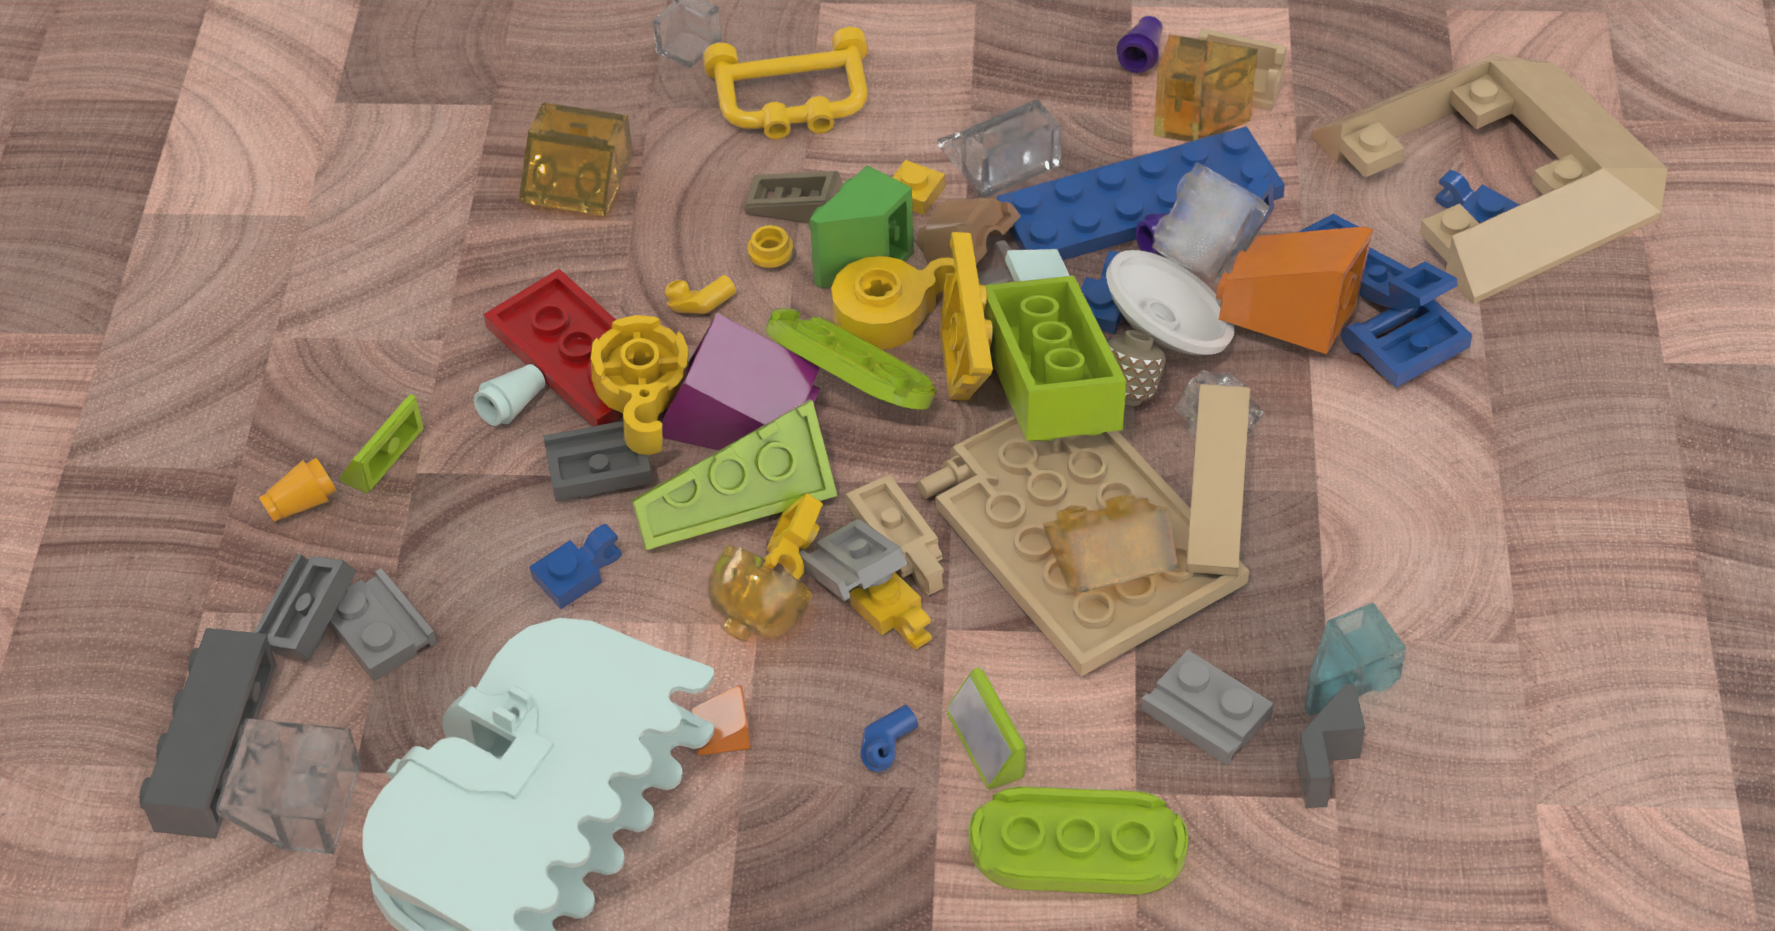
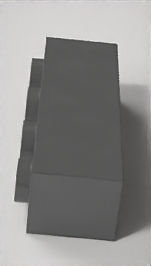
[139,628,277,839]

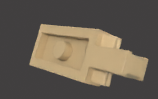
[845,474,945,596]

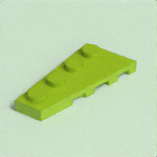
[631,400,837,550]

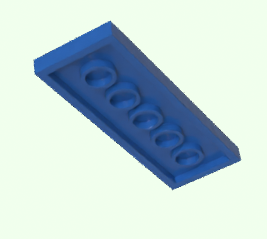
[997,126,1285,260]

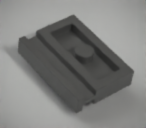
[543,421,653,501]
[253,554,357,660]

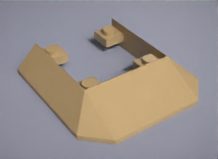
[1312,53,1668,304]

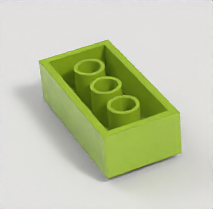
[984,275,1126,441]

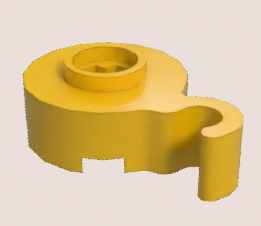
[831,256,955,349]
[591,315,689,455]

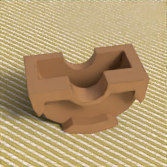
[917,198,1021,265]

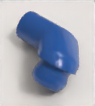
[860,705,918,772]

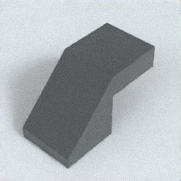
[1296,684,1365,809]

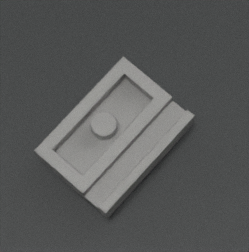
[799,518,908,601]
[328,568,437,681]
[1141,650,1274,765]

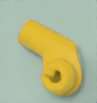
[664,275,736,314]

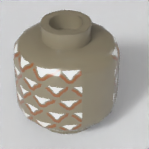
[1107,330,1166,406]

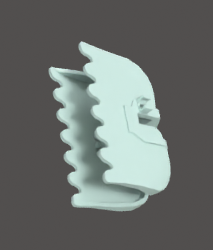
[363,618,714,931]

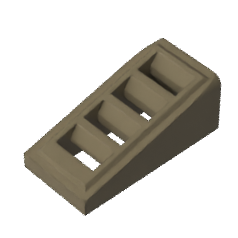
[744,171,843,223]

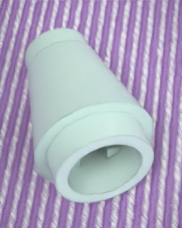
[474,364,545,426]

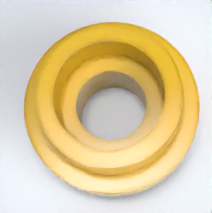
[747,225,793,268]

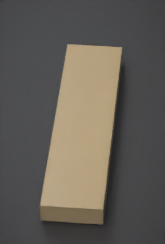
[1186,384,1250,576]

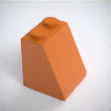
[1216,226,1373,354]

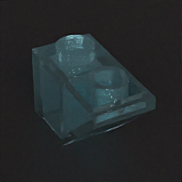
[1304,602,1406,716]

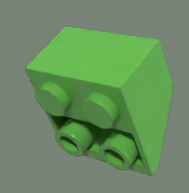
[809,165,914,289]

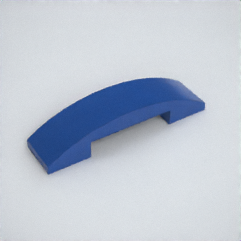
[1299,213,1458,309]

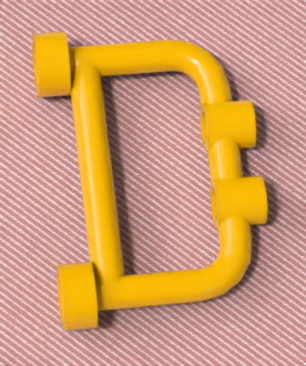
[703,27,868,139]

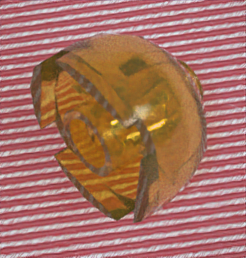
[707,545,813,642]

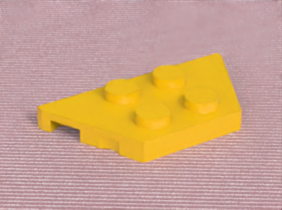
[939,232,993,401]

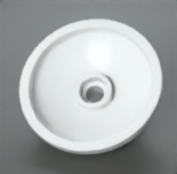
[1106,250,1234,356]

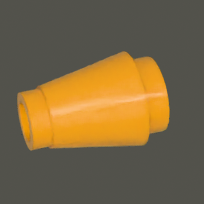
[258,458,337,523]

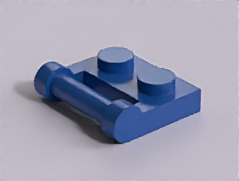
[1341,299,1473,388]

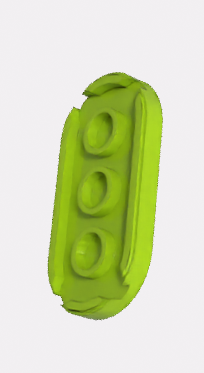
[765,308,937,410]
[969,787,1188,895]

